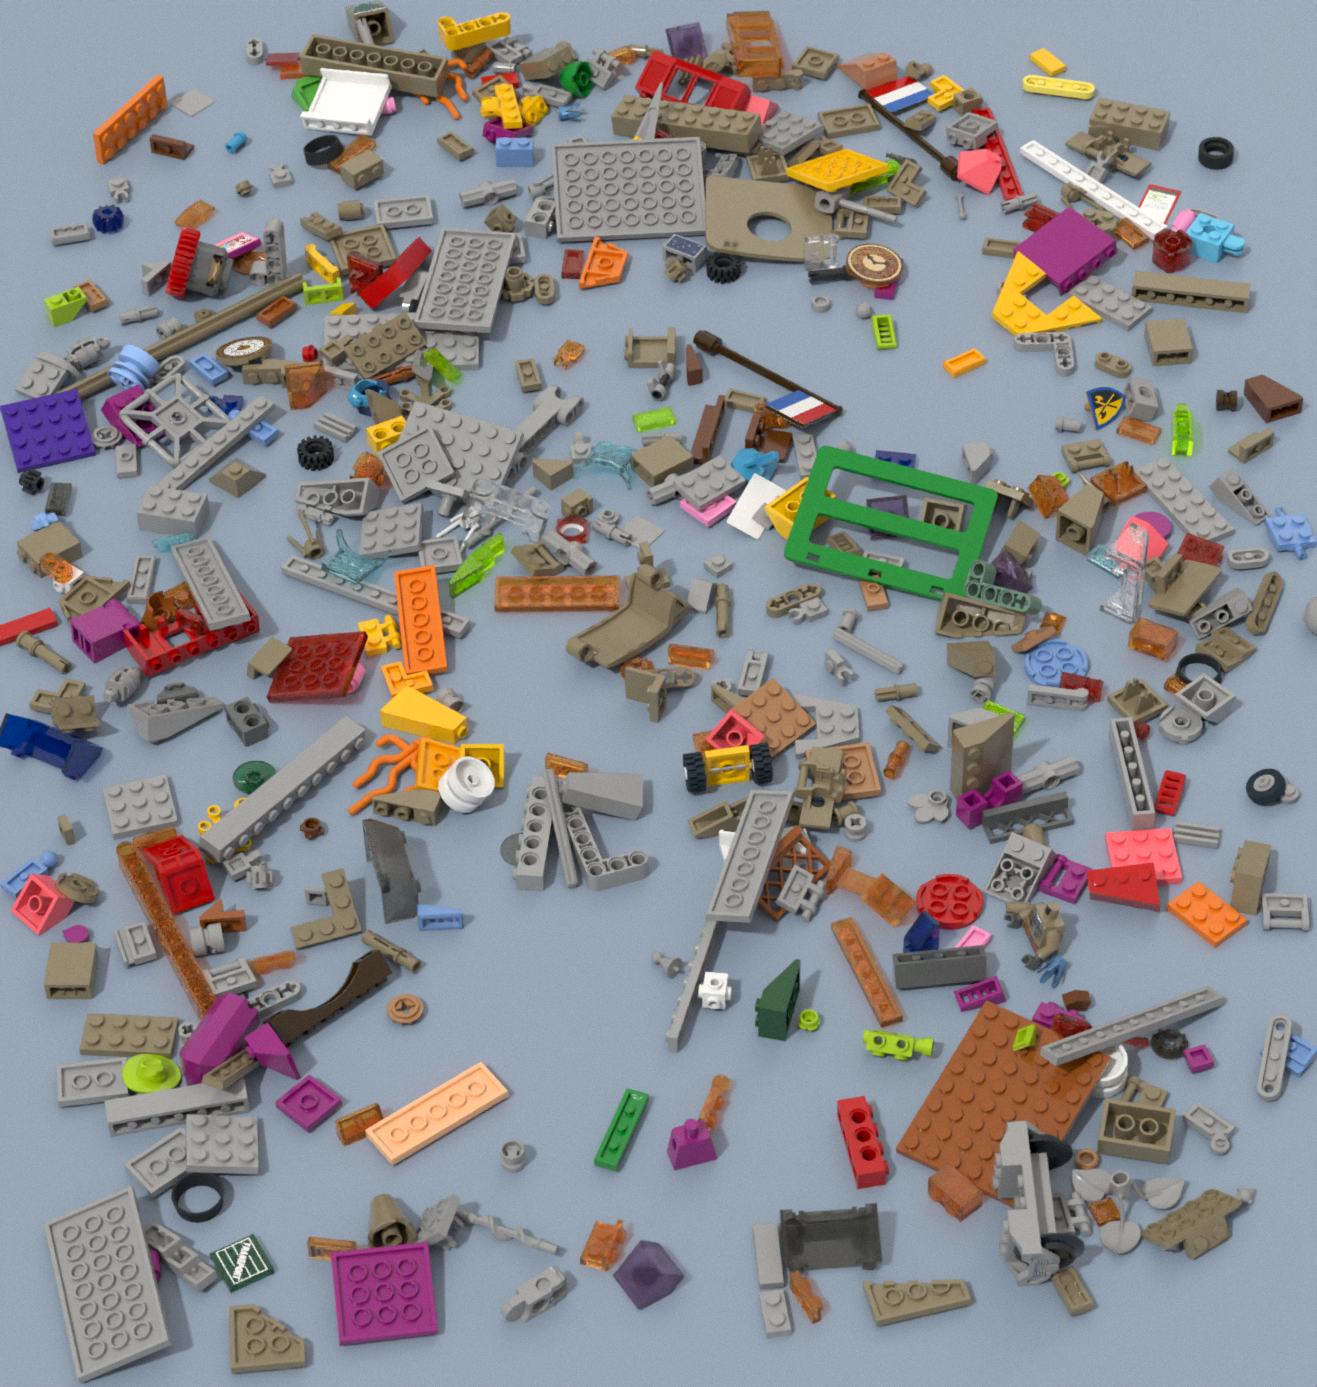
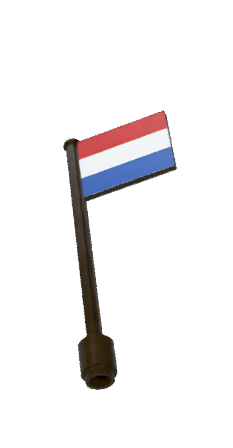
[858,76,960,181]
[693,330,843,428]

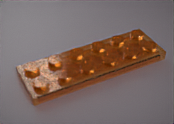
[494,575,620,612]

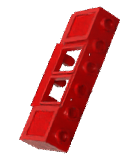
[634,50,752,111]
[123,589,260,677]

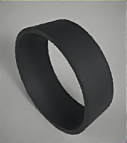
[303,135,344,166]
[1175,653,1222,689]
[171,1172,224,1223]

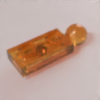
[698,1074,730,1132]

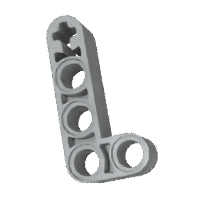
[248,218,287,287]

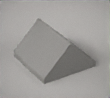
[1174,673,1236,724]

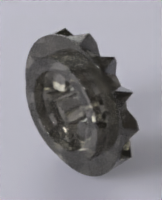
[1151,1027,1188,1059]

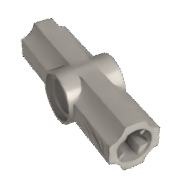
[459,179,517,208]
[646,471,691,505]
[541,529,597,577]
[1016,756,1080,795]

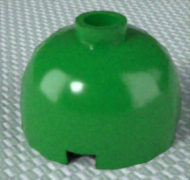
[560,61,593,98]

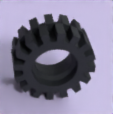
[706,252,741,284]
[297,435,334,471]

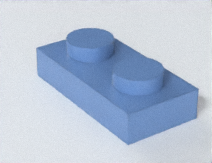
[189,352,228,386]

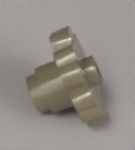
[501,267,534,302]

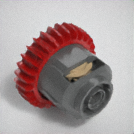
[165,227,234,298]

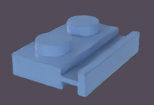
[1260,1027,1317,1078]

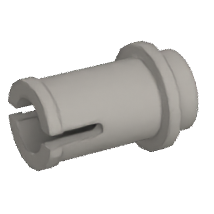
[493,61,517,74]
[1056,416,1081,433]
[838,608,858,633]

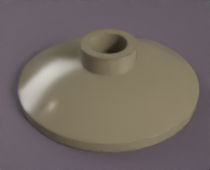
[699,54,727,79]

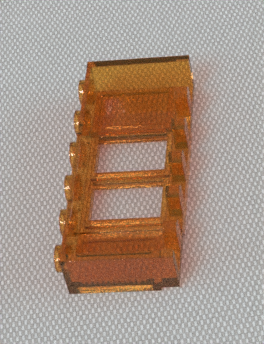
[726,11,784,77]

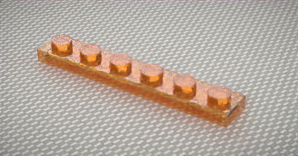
[831,917,903,1028]

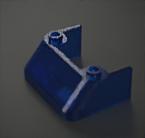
[0,713,103,780]

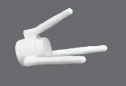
[436,508,480,553]

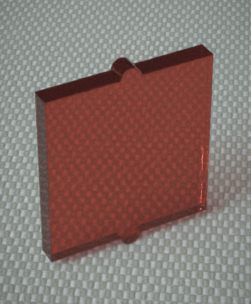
[265,53,300,66]

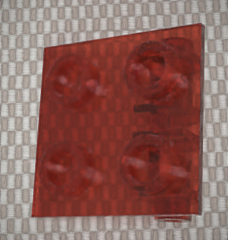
[1177,533,1225,566]

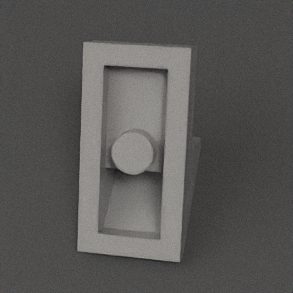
[141,260,171,297]

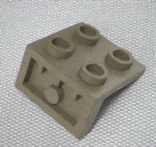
[625,666,667,723]
[51,695,101,733]

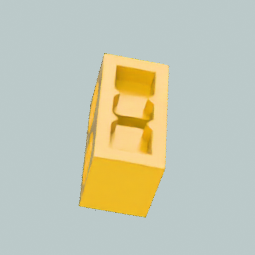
[366,416,406,457]

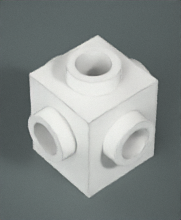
[698,972,732,1009]

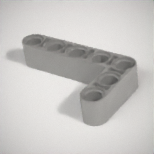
[561,803,649,891]

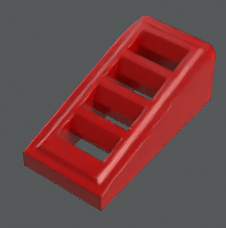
[1154,770,1186,816]

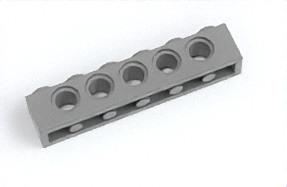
[513,776,559,891]

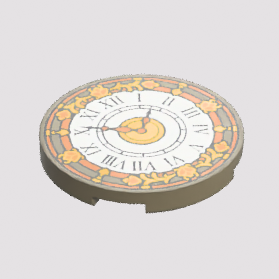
[215,336,274,366]

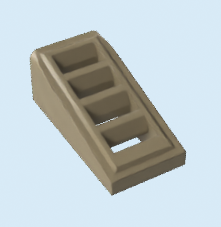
[826,531,862,556]
[711,683,744,714]

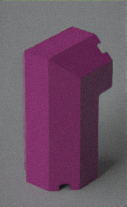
[179,992,260,1086]

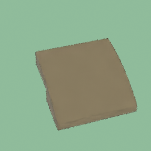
[1195,626,1257,673]

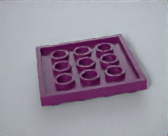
[331,1242,438,1346]

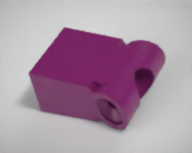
[70,599,142,664]

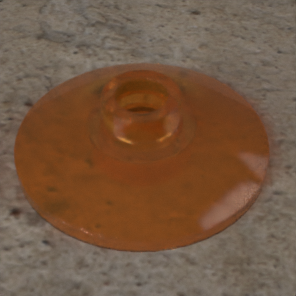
[232,249,265,275]

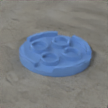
[1024,639,1088,689]

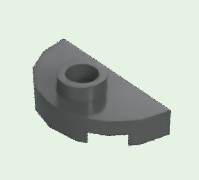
[157,682,199,704]

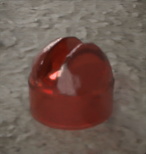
[1134,722,1151,741]

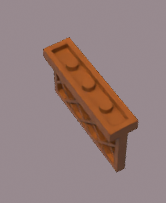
[757,825,832,922]

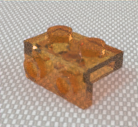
[1028,475,1069,518]

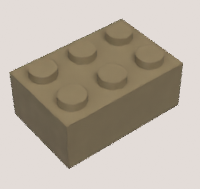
[1097,1098,1176,1164]

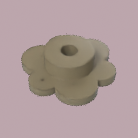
[194,309,215,322]

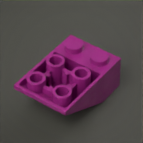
[101,384,166,448]

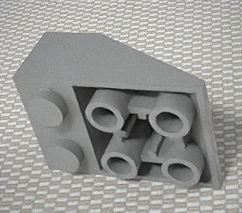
[984,832,1057,903]

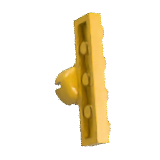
[480,84,522,129]

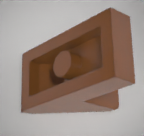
[199,899,247,933]

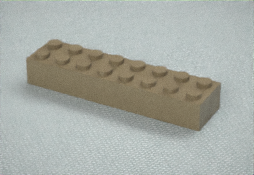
[300,34,449,97]
[611,95,762,153]

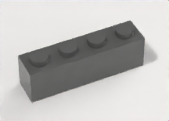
[892,945,987,990]

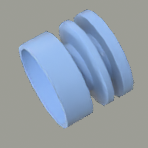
[108,344,160,391]

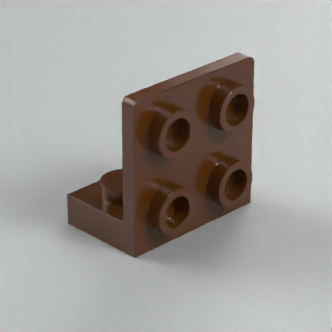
[745,412,792,462]

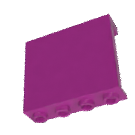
[1013,207,1117,296]

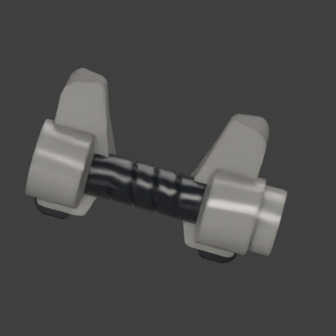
[646,360,676,400]

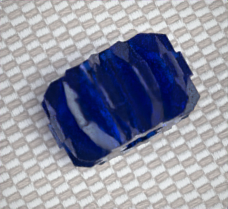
[92,204,124,234]

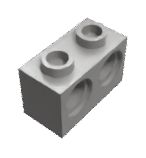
[524,198,556,239]

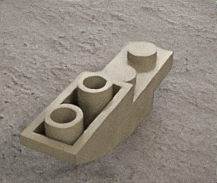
[242,359,322,388]

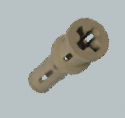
[16,630,72,674]

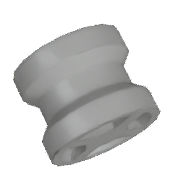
[844,814,867,842]

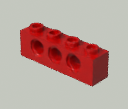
[837,1096,889,1189]

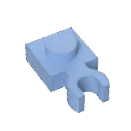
[30,511,58,530]

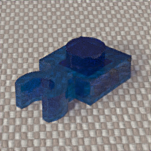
[207,395,244,414]

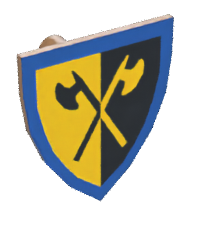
[1084,387,1126,430]

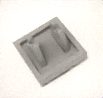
[413,1194,464,1251]

